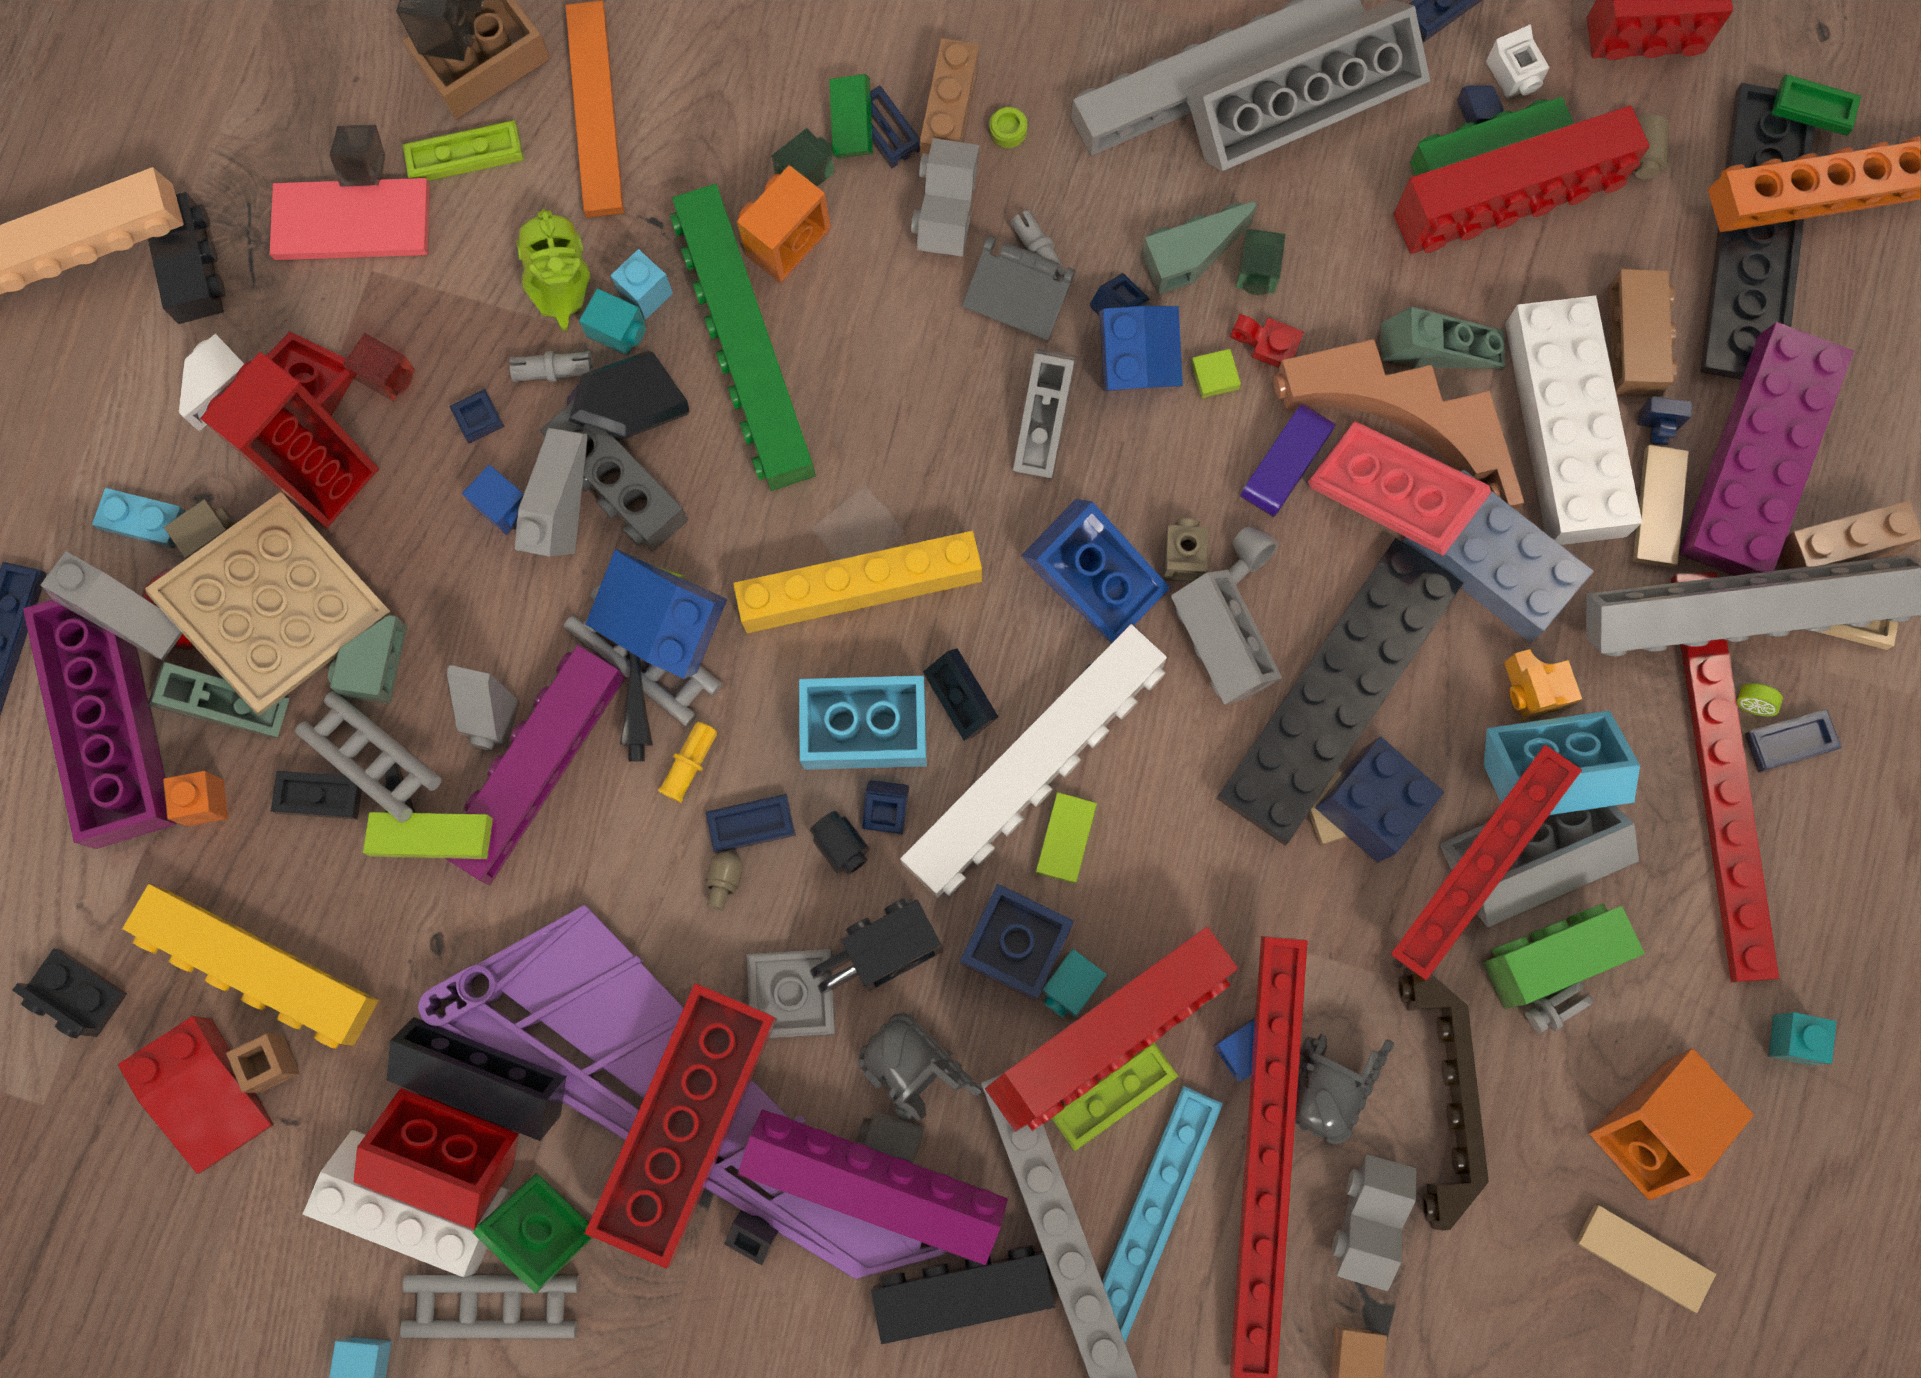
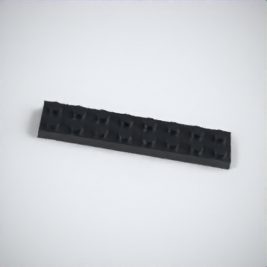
[1700,83,1815,380]
[1216,538,1463,846]

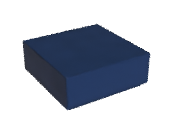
[449,389,505,444]

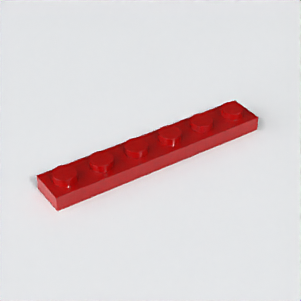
[1390,745,1582,981]

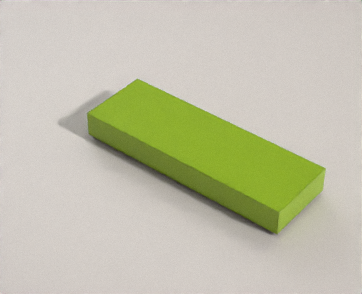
[402,120,524,181]
[363,812,493,859]
[1052,1042,1179,1151]

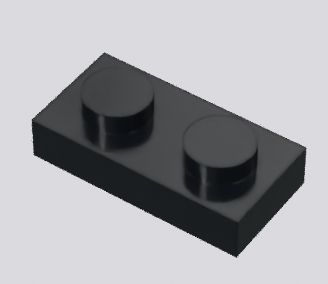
[923,648,999,741]
[271,771,362,820]

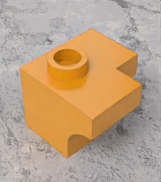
[1504,649,1582,720]

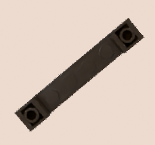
[1398,967,1489,1231]

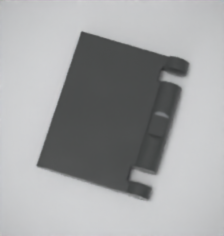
[962,236,1076,341]

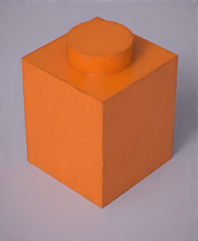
[163,771,228,827]

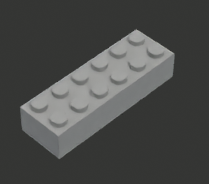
[1185,0,1430,171]

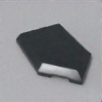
[568,351,690,440]

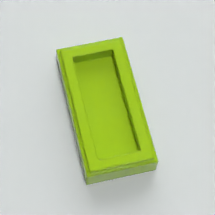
[1036,792,1097,884]

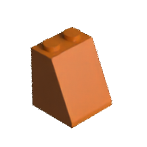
[1589,1048,1754,1201]

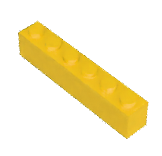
[733,531,982,633]
[122,884,379,1049]

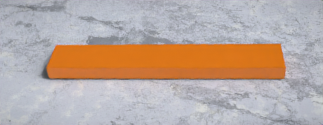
[565,0,624,218]

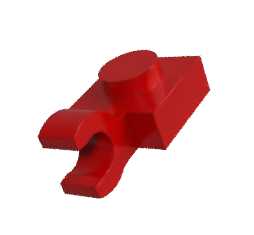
[1230,314,1304,368]

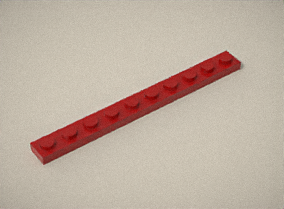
[1671,572,1779,983]
[1230,936,1308,1378]

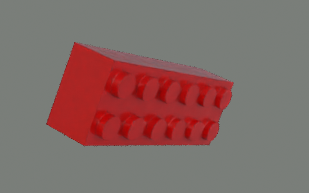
[1393,105,1650,254]
[200,352,379,528]
[984,926,1239,1132]
[584,983,777,1269]

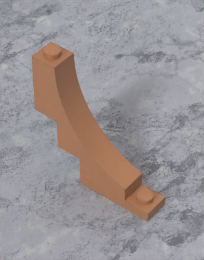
[1273,339,1525,511]

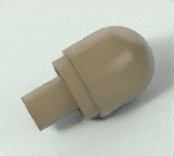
[706,852,743,910]

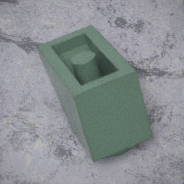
[328,615,407,704]

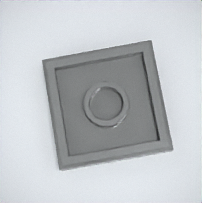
[747,949,836,1039]

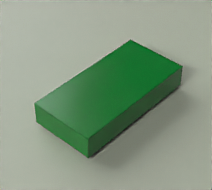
[829,74,873,159]
[1772,74,1861,136]

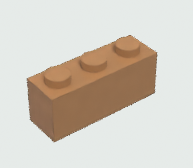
[920,38,979,157]
[1609,269,1678,397]
[1779,500,1921,570]

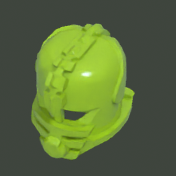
[516,209,590,331]

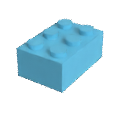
[799,676,927,770]
[1483,710,1640,815]

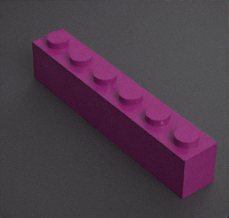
[444,645,626,885]
[738,1109,1008,1265]

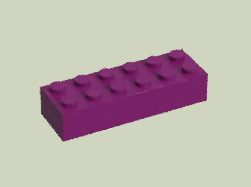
[1679,322,1854,576]
[23,600,176,849]

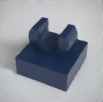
[1638,397,1692,445]

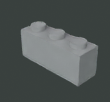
[1171,570,1282,705]

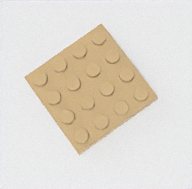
[145,492,390,716]

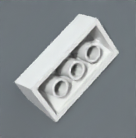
[303,1130,510,1277]

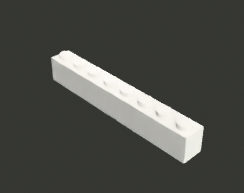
[900,624,1167,898]

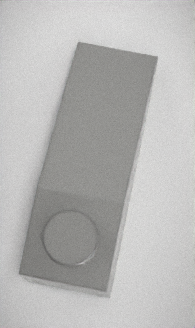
[1013,348,1077,479]
[514,428,588,557]
[40,551,183,661]
[447,665,520,751]

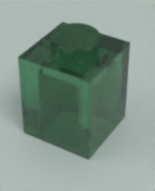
[771,128,835,186]
[1236,229,1286,295]

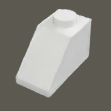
[179,333,244,431]

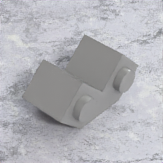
[911,138,979,257]
[1331,1154,1416,1291]

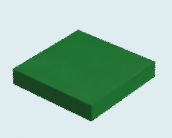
[473,1172,593,1294]

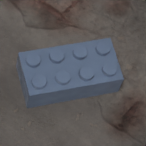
[1403,469,1593,643]

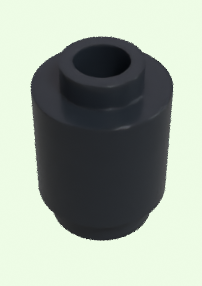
[810,811,869,875]

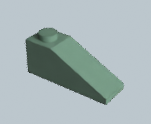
[147,662,290,738]

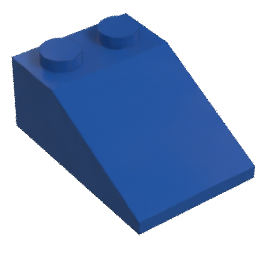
[1021,499,1170,643]
[585,549,727,679]

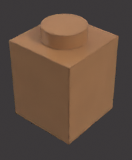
[226,1034,300,1093]
[1330,1325,1387,1378]

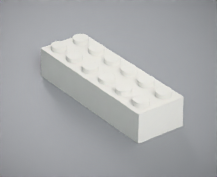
[1505,296,1642,545]

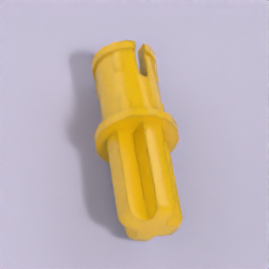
[657,722,717,803]

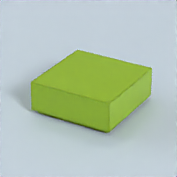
[1191,349,1241,399]

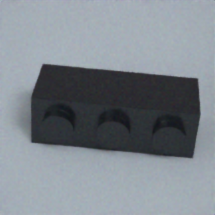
[148,192,225,324]

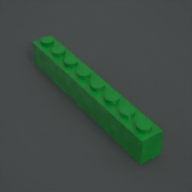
[669,183,816,491]

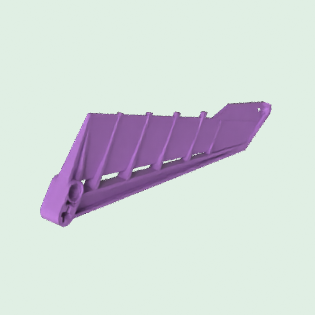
[418,905,947,1279]

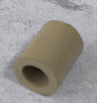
[1632,114,1669,179]

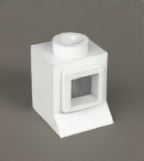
[1486,24,1550,99]

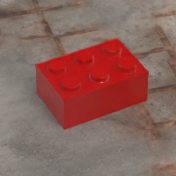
[1586,0,1733,60]
[353,1088,519,1229]

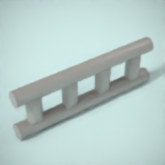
[563,585,723,727]
[295,691,442,822]
[400,1275,580,1338]

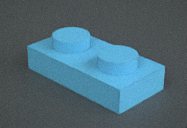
[92,488,186,548]

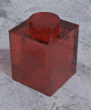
[342,333,415,401]

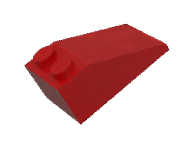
[266,331,359,416]
[117,1016,274,1174]

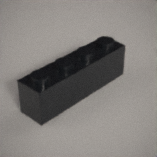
[387,1017,567,1141]
[871,1245,1055,1345]

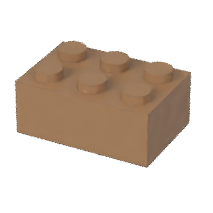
[402,0,551,120]

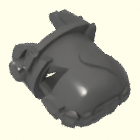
[858,1013,983,1122]
[1295,1034,1394,1144]

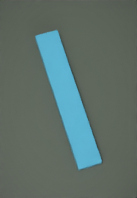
[1102,1086,1223,1342]

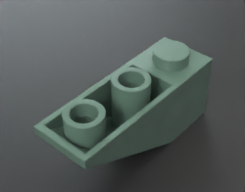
[1142,201,1257,295]
[1380,307,1505,369]

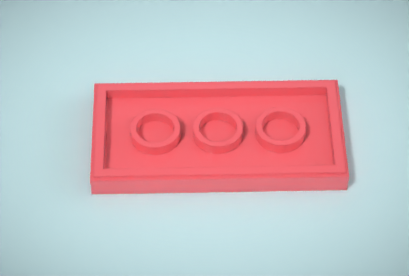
[269,178,430,260]
[1308,421,1491,556]

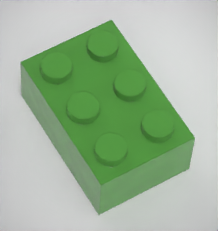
[1482,903,1645,1009]

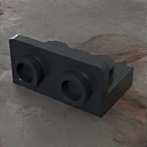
[12,948,127,1039]

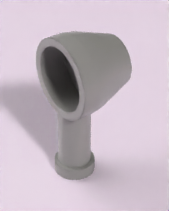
[1229,526,1279,585]

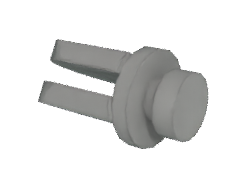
[1525,981,1594,1034]

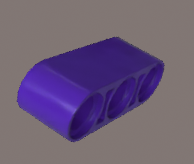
[1240,403,1336,518]

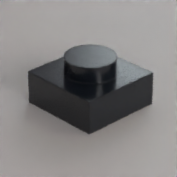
[724,1210,778,1265]

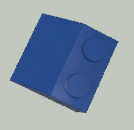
[1099,306,1183,391]

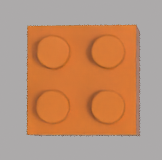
[736,165,831,283]

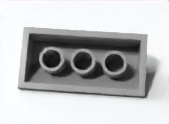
[1440,805,1639,927]

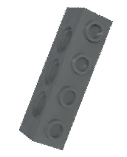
[540,399,689,552]

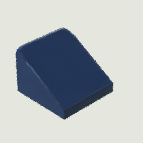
[1457,85,1504,125]
[1090,273,1150,315]
[862,780,909,834]

